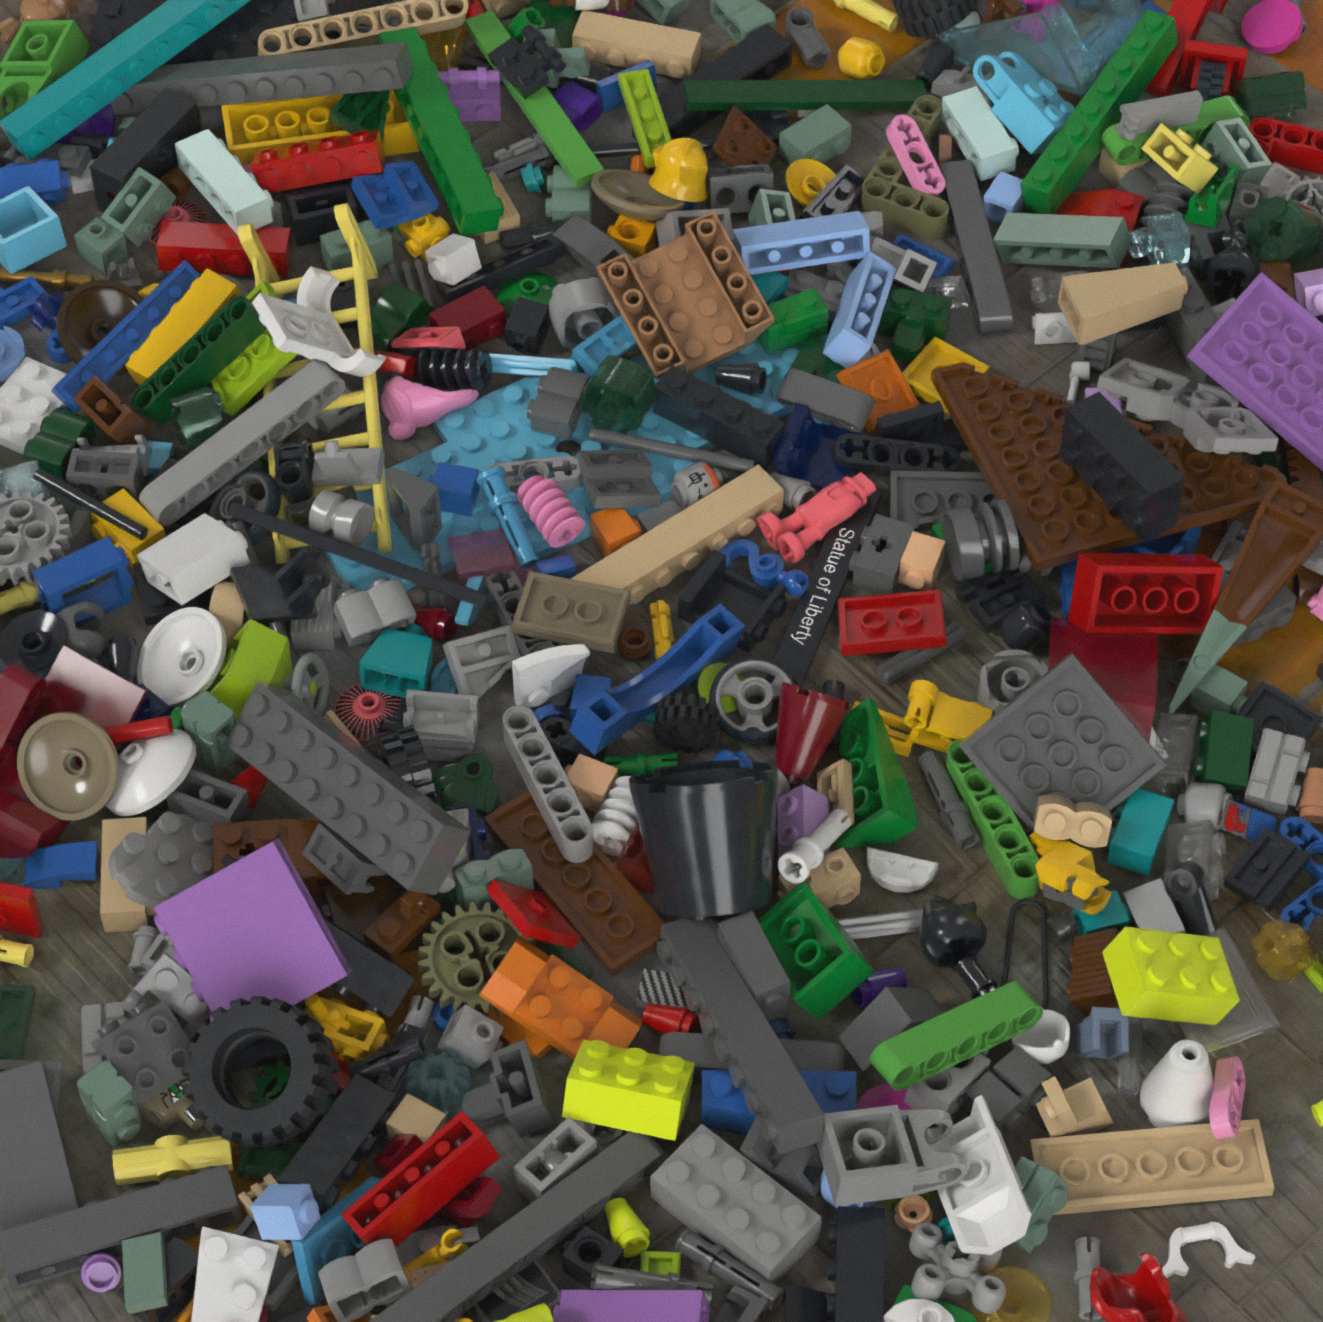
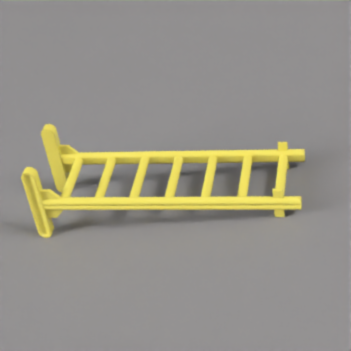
[238,203,392,564]

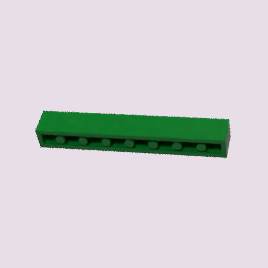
[1020,9,1178,214]
[378,27,504,236]

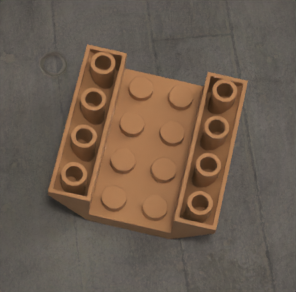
[596,210,775,379]

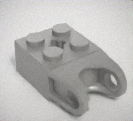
[816,1105,968,1206]

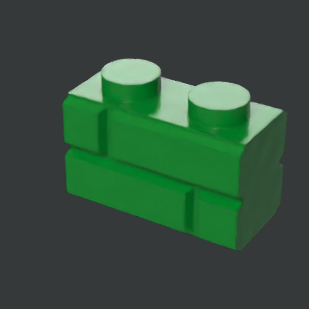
[757,288,829,354]

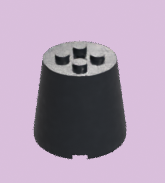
[629,760,778,920]

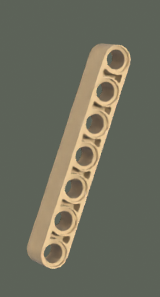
[258,0,468,56]

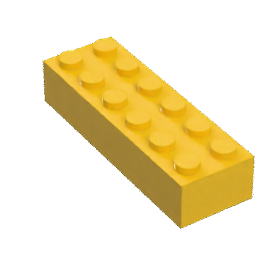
[221,90,419,165]

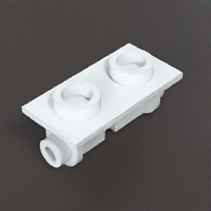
[1032,312,1077,345]

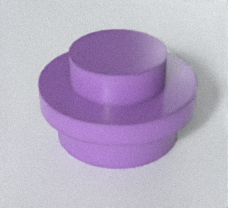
[81,1252,121,1292]

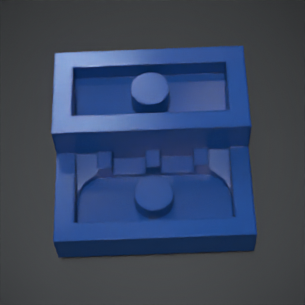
[351,161,439,229]

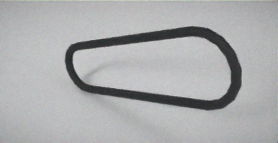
[1001,899,1049,1010]

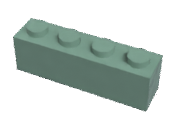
[993,213,1132,268]

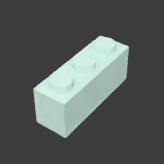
[942,86,1019,181]

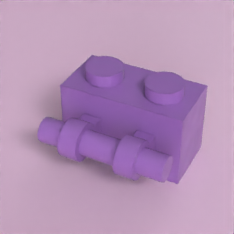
[438,67,501,122]

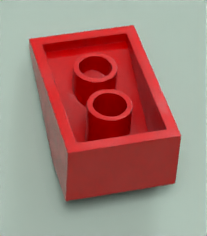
[1056,189,1144,267]

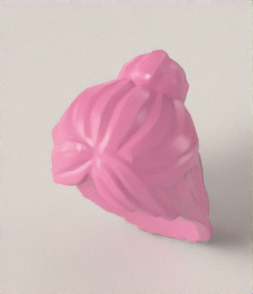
[381,376,479,440]

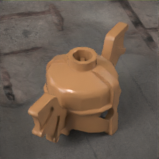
[0,0,80,44]

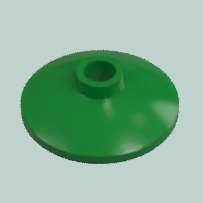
[498,271,559,317]

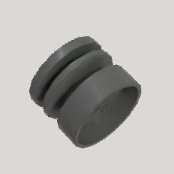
[942,498,1020,581]

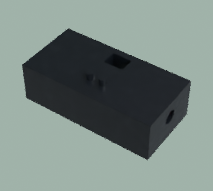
[89,88,201,213]

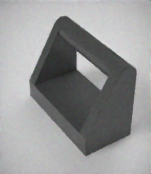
[386,468,442,551]

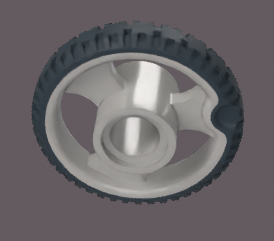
[709,656,799,744]

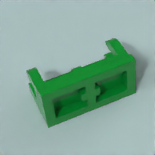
[1184,163,1239,228]

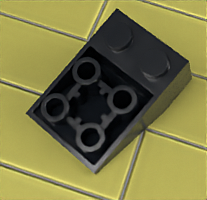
[281,179,359,246]

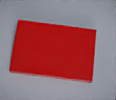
[838,589,947,656]

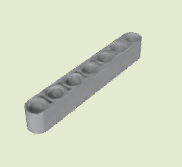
[139,359,345,526]

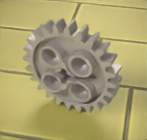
[0,490,73,586]

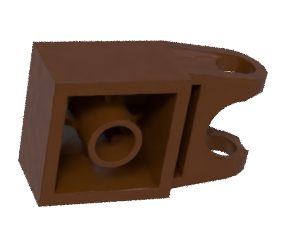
[213,818,335,896]

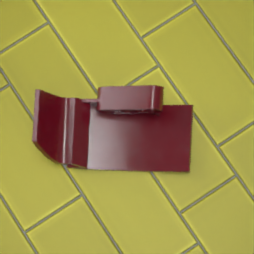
[0,645,148,859]

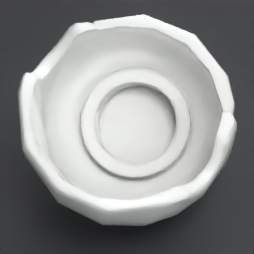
[1011,1009,1070,1064]

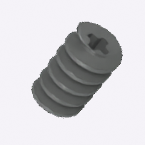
[1134,181,1194,242]

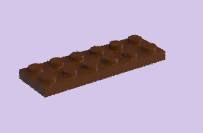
[484,783,665,977]

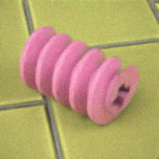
[516,475,585,548]

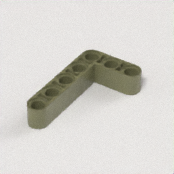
[861,95,949,241]

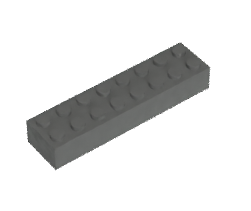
[225,681,471,895]

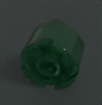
[1244,196,1322,264]
[580,355,656,434]
[168,386,229,456]

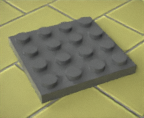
[959,652,1167,842]

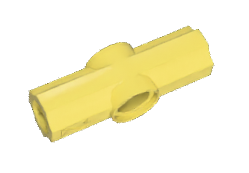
[112,1135,233,1186]

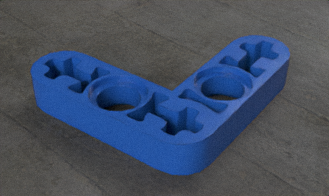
[1278,817,1323,942]

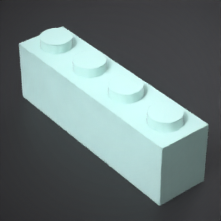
[174,129,274,236]

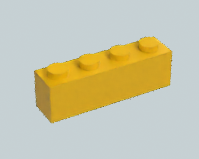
[125,268,241,385]

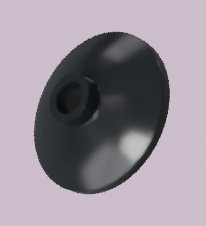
[0,611,67,672]

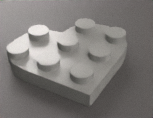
[108,812,214,908]

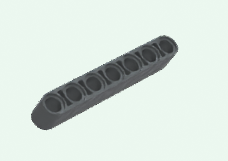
[937,160,1013,334]

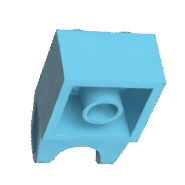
[973,51,1075,155]

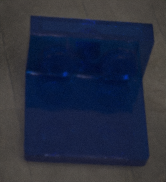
[773,402,863,489]

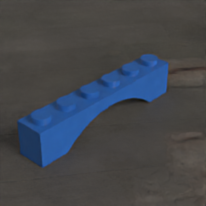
[569,603,745,755]

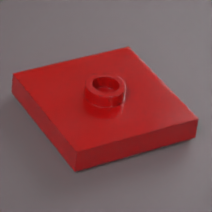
[487,880,581,948]
[0,882,44,939]

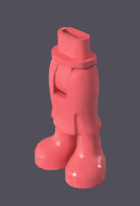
[757,472,876,564]

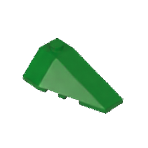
[832,697,918,848]

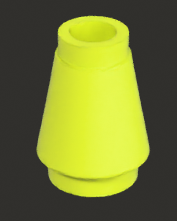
[604,1198,650,1258]

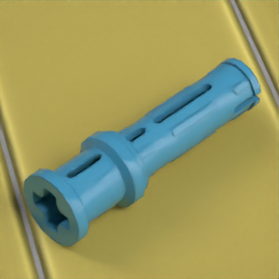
[476,466,540,569]

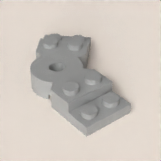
[1097,358,1278,454]

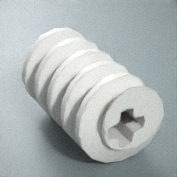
[591,776,640,857]

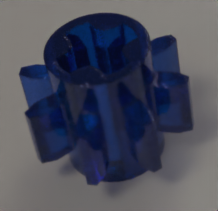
[27,291,64,332]

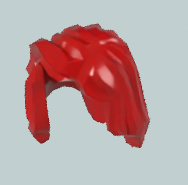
[1089,1252,1188,1322]

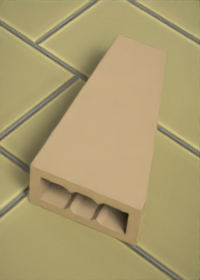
[1058,262,1188,345]

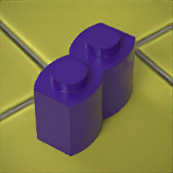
[534,81,602,134]

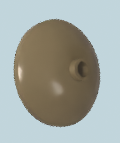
[591,169,686,221]
[17,712,119,821]

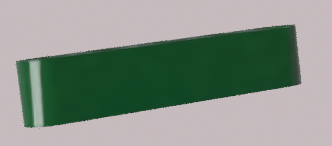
[131,295,267,425]

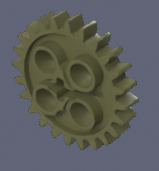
[418,902,536,1017]

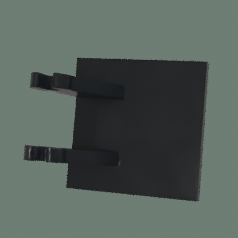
[230,546,331,623]

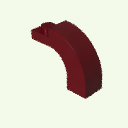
[373,1134,503,1228]

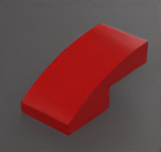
[374,351,418,378]

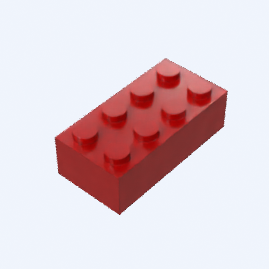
[1068,553,1224,634]

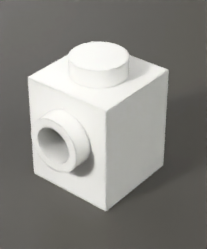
[425,233,482,286]

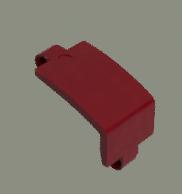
[1047,618,1158,742]

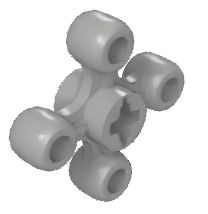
[909,1222,1006,1314]

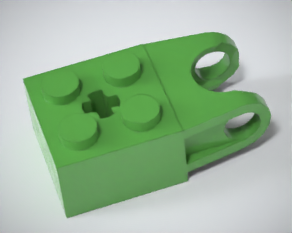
[0,20,90,119]

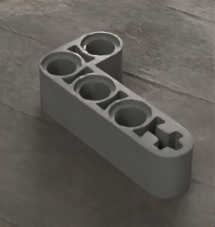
[485,565,592,674]

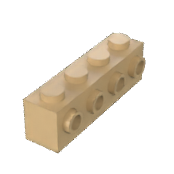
[572,10,701,79]

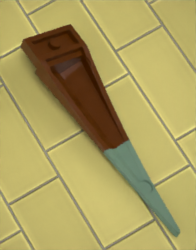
[1169,479,1323,714]

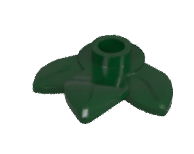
[432,754,498,817]

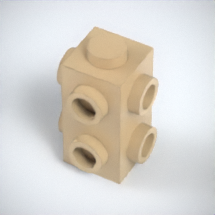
[775,847,861,908]

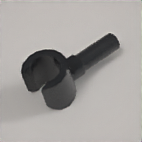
[377,698,407,734]

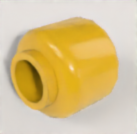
[838,37,885,80]

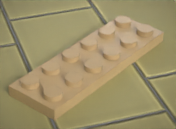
[1029,1119,1275,1215]

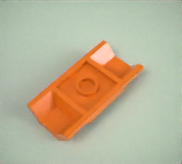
[479,936,642,1060]

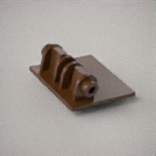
[712,106,778,191]

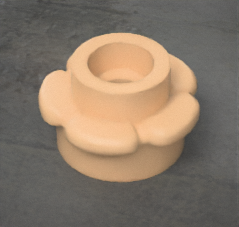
[894,1195,933,1233]

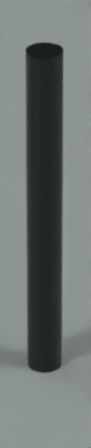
[33,468,148,540]

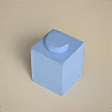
[983,171,1024,225]
[250,1184,321,1240]

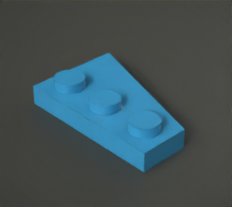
[291,1176,381,1305]

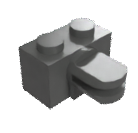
[461,1040,556,1137]

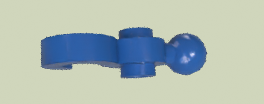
[721,539,809,596]

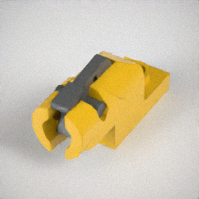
[1029,832,1112,915]

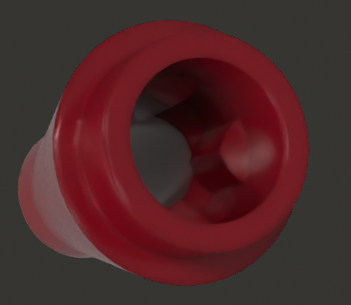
[411,603,458,641]

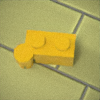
[904,680,993,753]

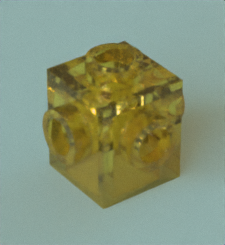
[1250,919,1317,982]

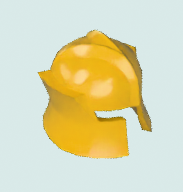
[648,138,708,202]

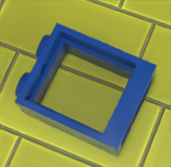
[33,536,134,628]

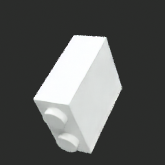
[137,513,251,605]

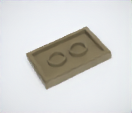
[511,571,631,653]

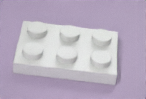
[0,357,68,455]

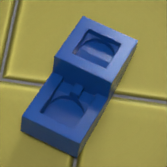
[24,841,99,889]

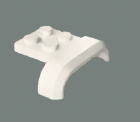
[252,266,386,377]

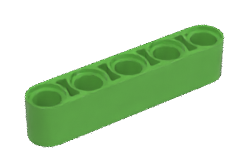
[1101,96,1250,166]
[945,739,1039,900]
[870,981,1043,1091]

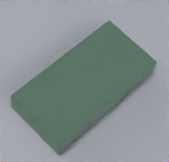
[122,1232,168,1314]

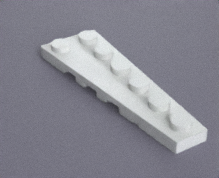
[191,1227,279,1322]

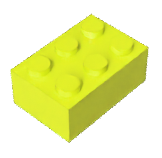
[1102,926,1240,1025]
[562,1039,695,1141]

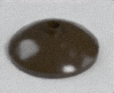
[56,279,144,375]

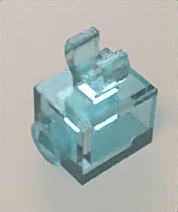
[1128,212,1191,265]

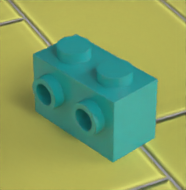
[1104,788,1174,877]

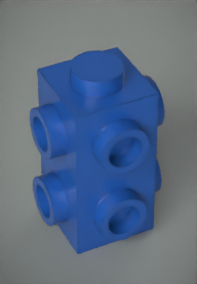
[0,158,71,207]

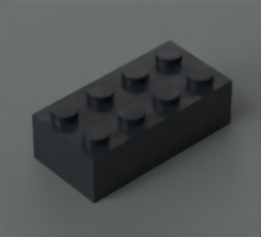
[1060,392,1185,542]

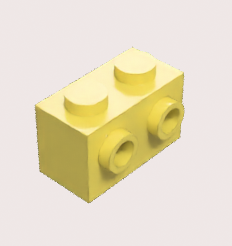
[1141,123,1219,194]

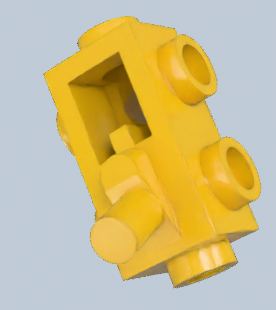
[303,994,390,1062]

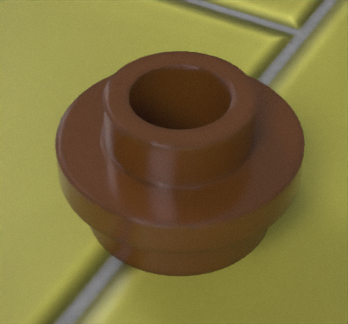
[617,626,652,660]

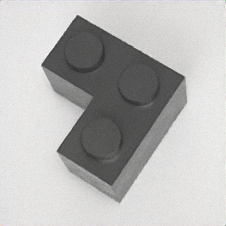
[839,986,945,1072]

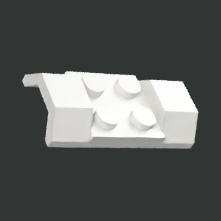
[929,1095,1032,1255]

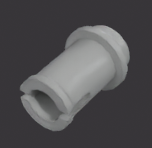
[128,926,160,976]

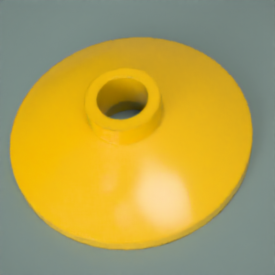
[786,159,836,207]

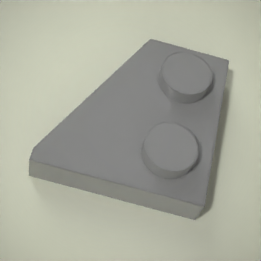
[443,625,521,699]

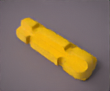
[649,600,674,660]

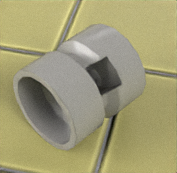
[309,490,374,547]

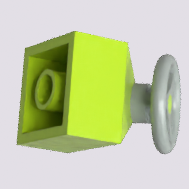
[207,619,329,721]

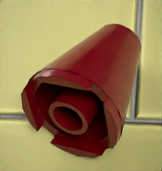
[774,682,851,785]

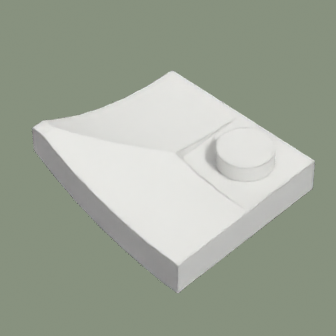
[512,644,590,708]

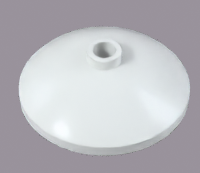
[137,607,226,707]
[106,729,196,816]

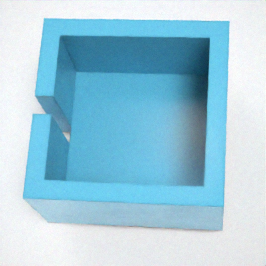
[0,186,67,274]

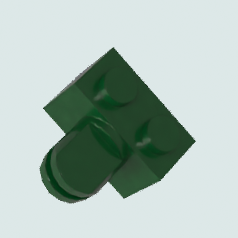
[879,286,952,361]

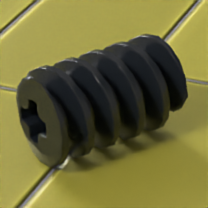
[418,348,492,391]

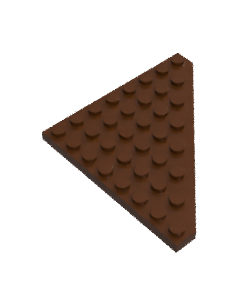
[931,362,1287,572]

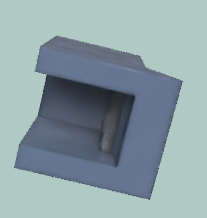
[1076,1007,1129,1059]

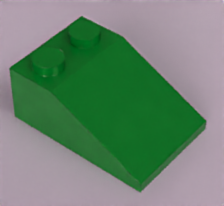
[758,881,875,1020]

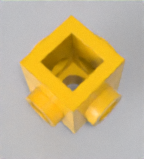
[398,213,451,263]

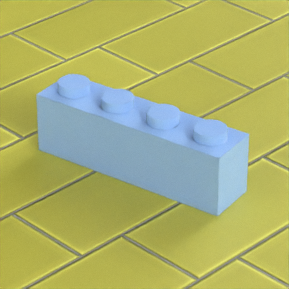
[733,211,870,275]
[823,251,897,368]

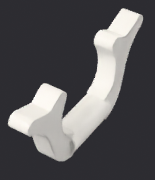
[1162,1222,1255,1278]

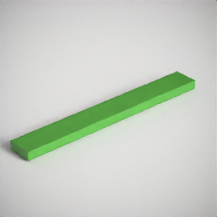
[465,10,604,187]

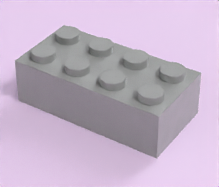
[650,1124,821,1285]

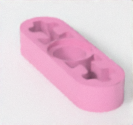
[886,115,946,197]
[1209,1056,1246,1140]

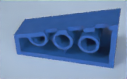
[701,1070,857,1152]

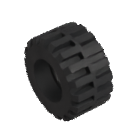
[891,0,976,37]

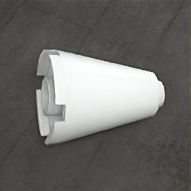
[1140,1040,1214,1128]

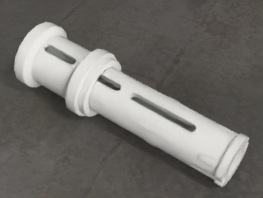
[778,809,851,883]

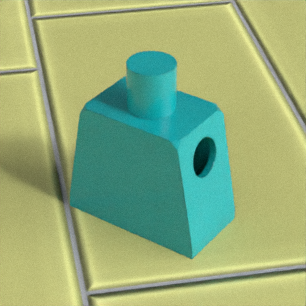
[359,624,432,698]

